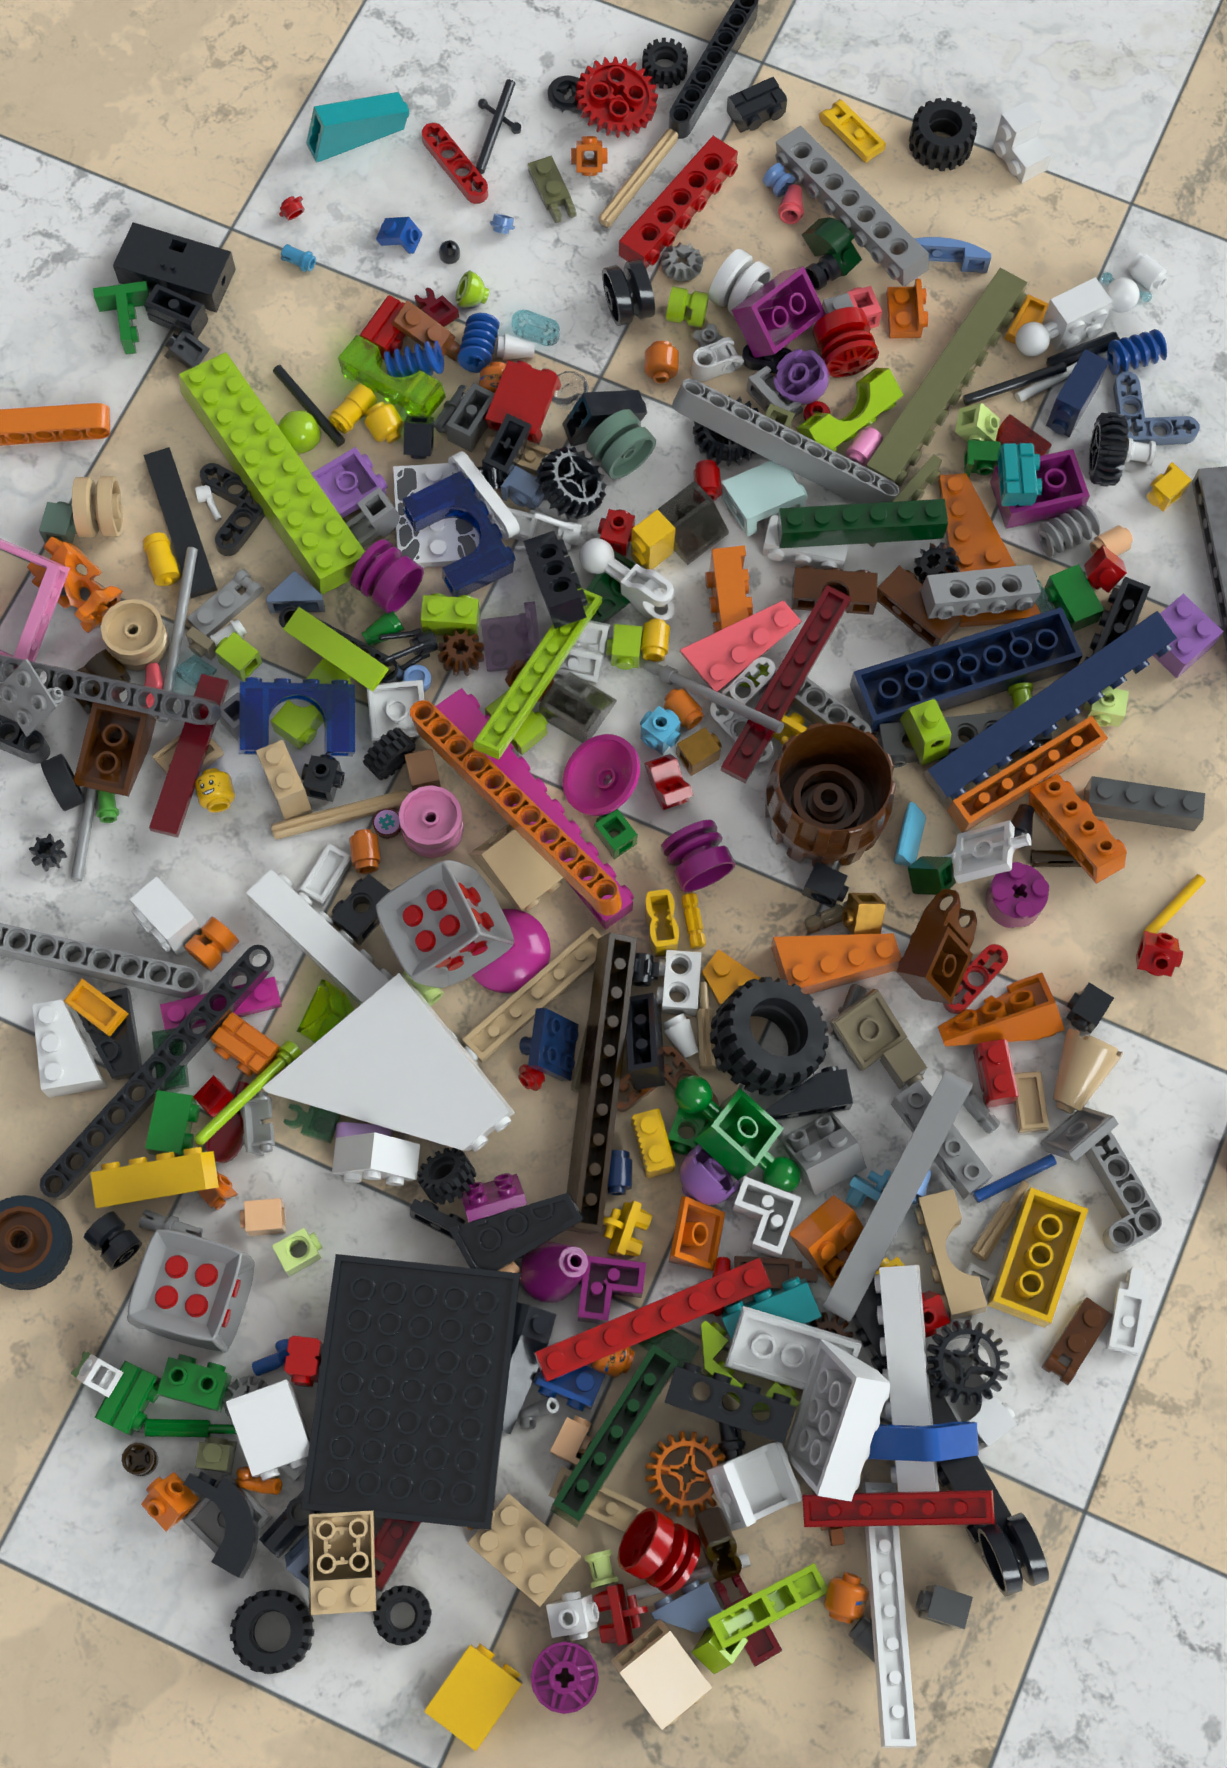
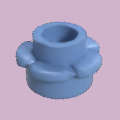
[490,214,515,234]

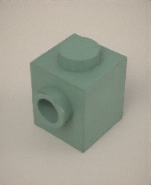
[39,501,77,544]

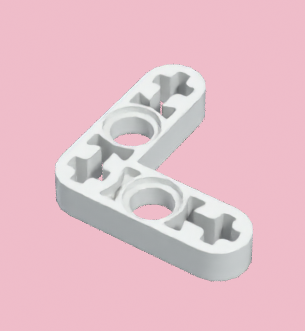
[710,657,777,763]

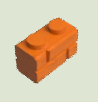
[211,1012,280,1078]

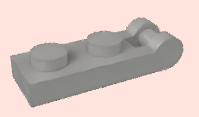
[187,569,264,638]

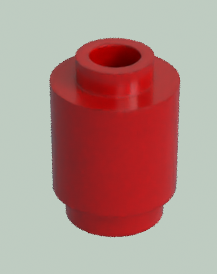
[693,460,722,503]

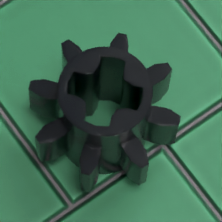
[477,459,510,489]
[29,834,67,872]
[632,953,659,987]

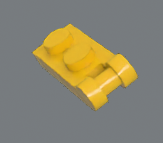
[819,99,886,163]

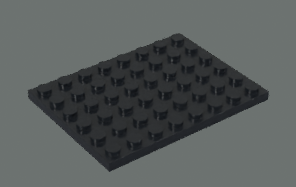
[301,1254,520,1530]

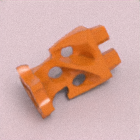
[27,537,123,633]

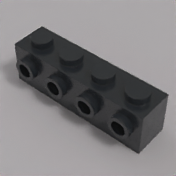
[1083,577,1151,662]

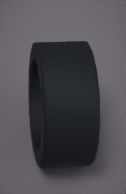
[41,754,85,811]

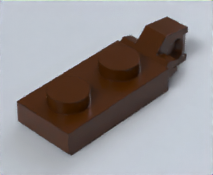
[734,1256,818,1290]

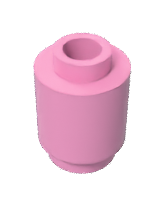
[846,427,883,467]

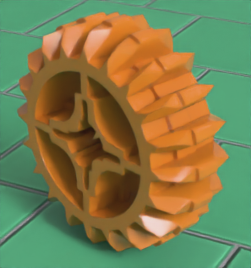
[645,1431,725,1518]

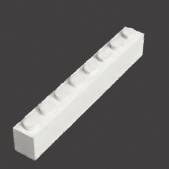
[875,1265,939,1492]

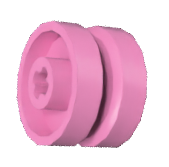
[399,785,464,858]

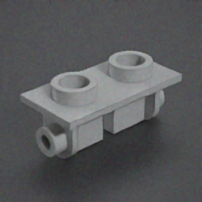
[240,1092,275,1156]

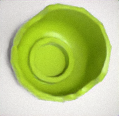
[278,410,322,453]

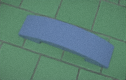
[915,237,991,273]

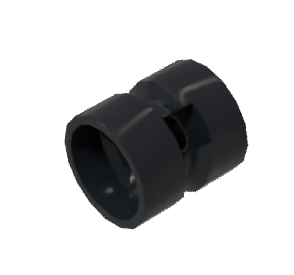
[84,1211,142,1270]

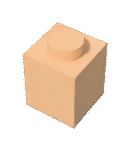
[239,1198,286,1236]

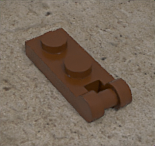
[1041,1297,1113,1386]

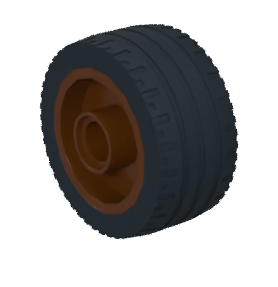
[0,1195,73,1290]

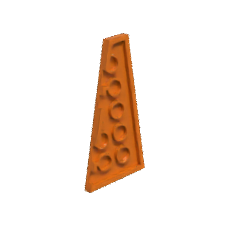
[938,473,1041,627]

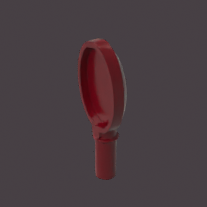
[205,1081,249,1163]

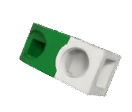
[71,1351,124,1398]

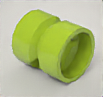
[666,286,709,328]

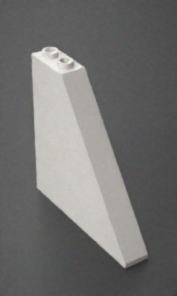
[262,973,515,1152]

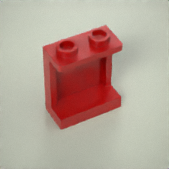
[485,360,561,445]

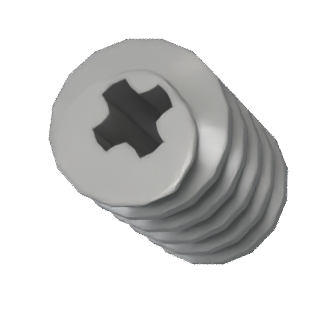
[1038,505,1100,557]

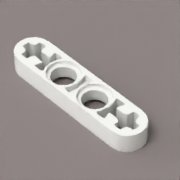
[448,451,520,540]

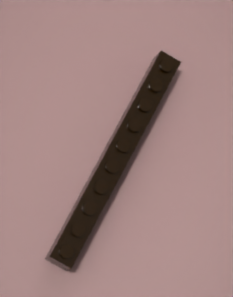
[566,932,637,1234]

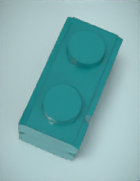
[997,443,1042,506]

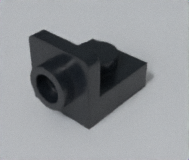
[164,329,210,369]

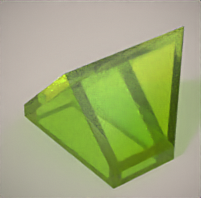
[297,979,355,1043]

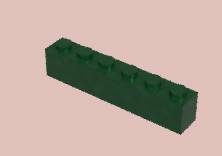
[777,499,948,549]
[550,1345,679,1528]

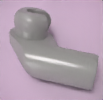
[518,1398,559,1429]

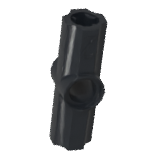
[259,1491,321,1558]

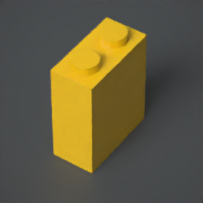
[424,1643,523,1751]

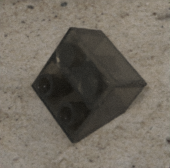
[658,481,729,565]
[539,672,617,743]

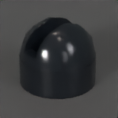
[439,240,460,264]

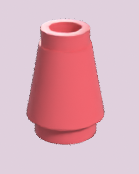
[778,184,804,224]

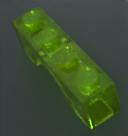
[338,335,446,417]

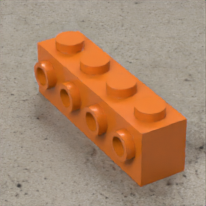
[1029,773,1127,884]

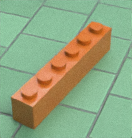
[947,716,1108,833]

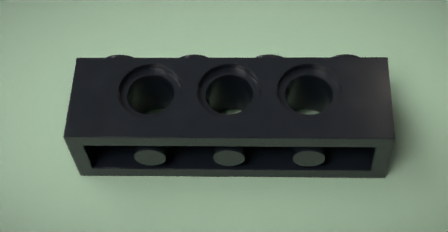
[523,531,588,628]
[664,1362,796,1444]

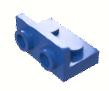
[534,1366,605,1412]

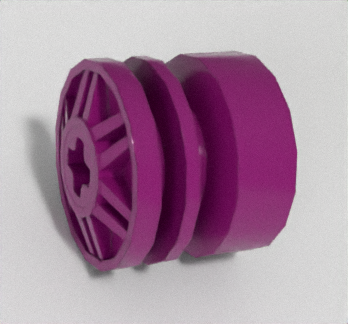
[350,539,424,613]
[661,820,736,892]
[531,1641,599,1714]

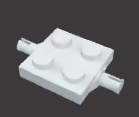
[938,820,1032,884]

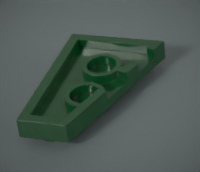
[586,550,636,623]

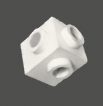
[546,1591,599,1641]

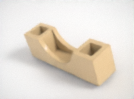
[914,1189,988,1321]

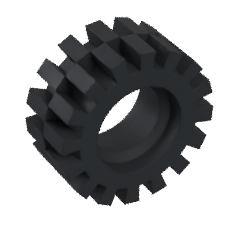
[642,38,688,89]
[363,727,416,780]
[417,1148,476,1205]
[373,1585,432,1646]

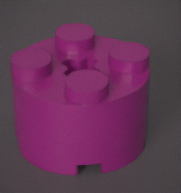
[986,862,1049,928]

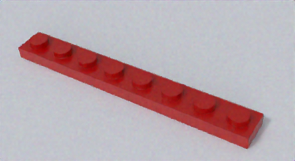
[534,1258,771,1382]

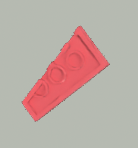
[679,600,802,692]

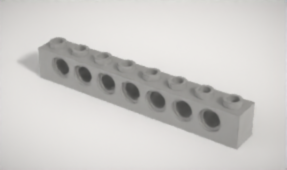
[775,125,929,287]

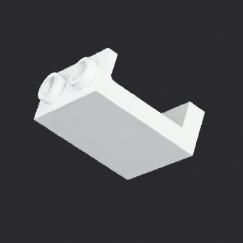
[706,1441,802,1531]

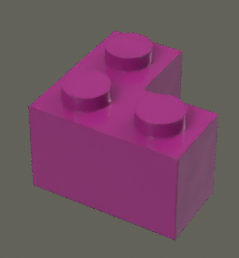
[578,1256,646,1324]

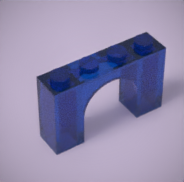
[403,471,516,597]
[238,677,355,757]

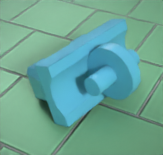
[846,1169,891,1215]

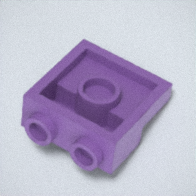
[311,447,388,518]

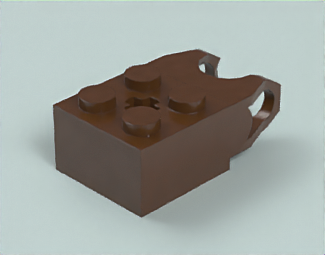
[896,888,977,1005]

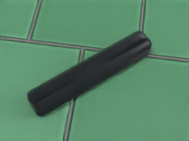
[1046,332,1120,367]

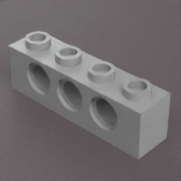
[920,565,1041,619]
[891,1080,993,1199]

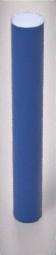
[973,1154,1057,1203]

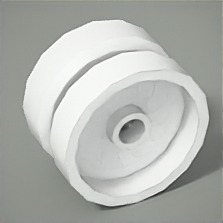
[708,249,772,315]

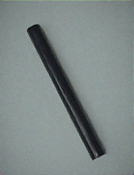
[475,79,516,174]
[963,361,1067,406]
[273,365,345,447]

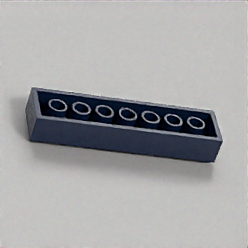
[850,607,1083,733]

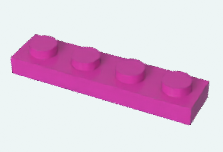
[160,976,282,1035]

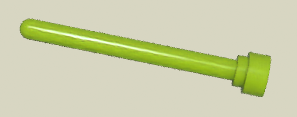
[194,1041,303,1145]

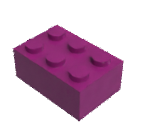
[731,266,826,358]
[990,449,1090,529]

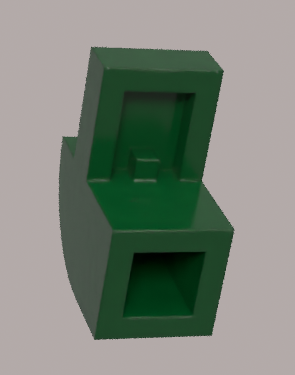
[802,217,862,277]

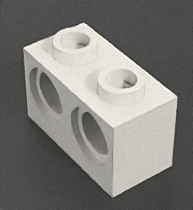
[657,950,701,1016]

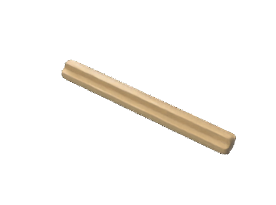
[599,128,678,228]
[271,789,409,840]

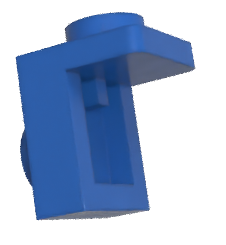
[376,217,422,254]

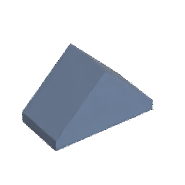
[266,571,325,613]

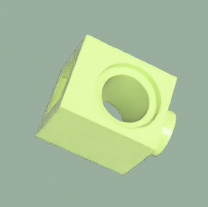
[272,1228,323,1277]

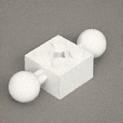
[1015,277,1139,357]

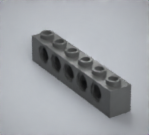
[876,710,1052,768]

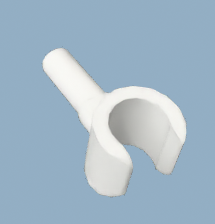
[195,485,222,521]

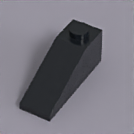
[765,1066,853,1121]

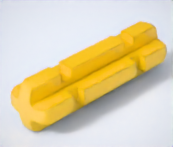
[681,893,706,949]

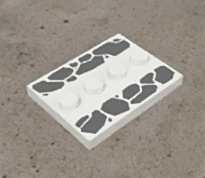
[393,461,481,568]

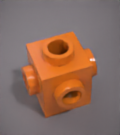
[571,136,608,176]
[141,1472,199,1532]

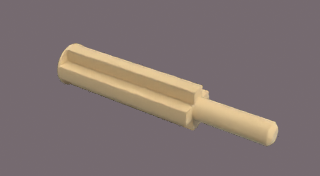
[697,982,716,1070]
[971,1180,1029,1261]

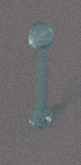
[1101,272,1152,302]

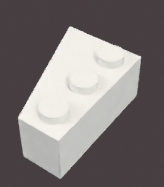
[32,999,108,1098]

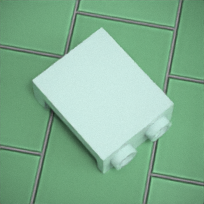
[722,461,807,537]

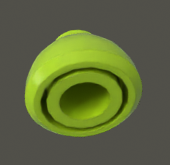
[456,270,489,308]

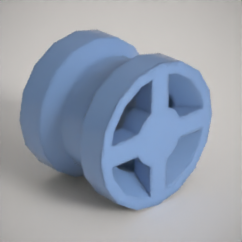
[762,163,795,197]

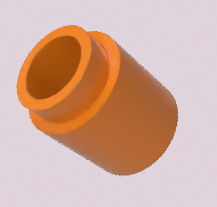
[663,688,704,730]
[349,829,381,874]

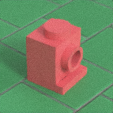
[846,286,882,328]

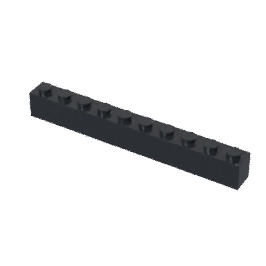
[852,1277,1012,1570]

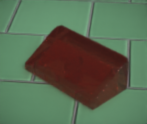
[996,414,1052,456]

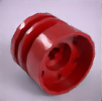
[812,307,879,377]
[617,1508,701,1594]

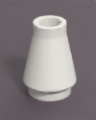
[495,334,535,361]
[663,1013,699,1059]

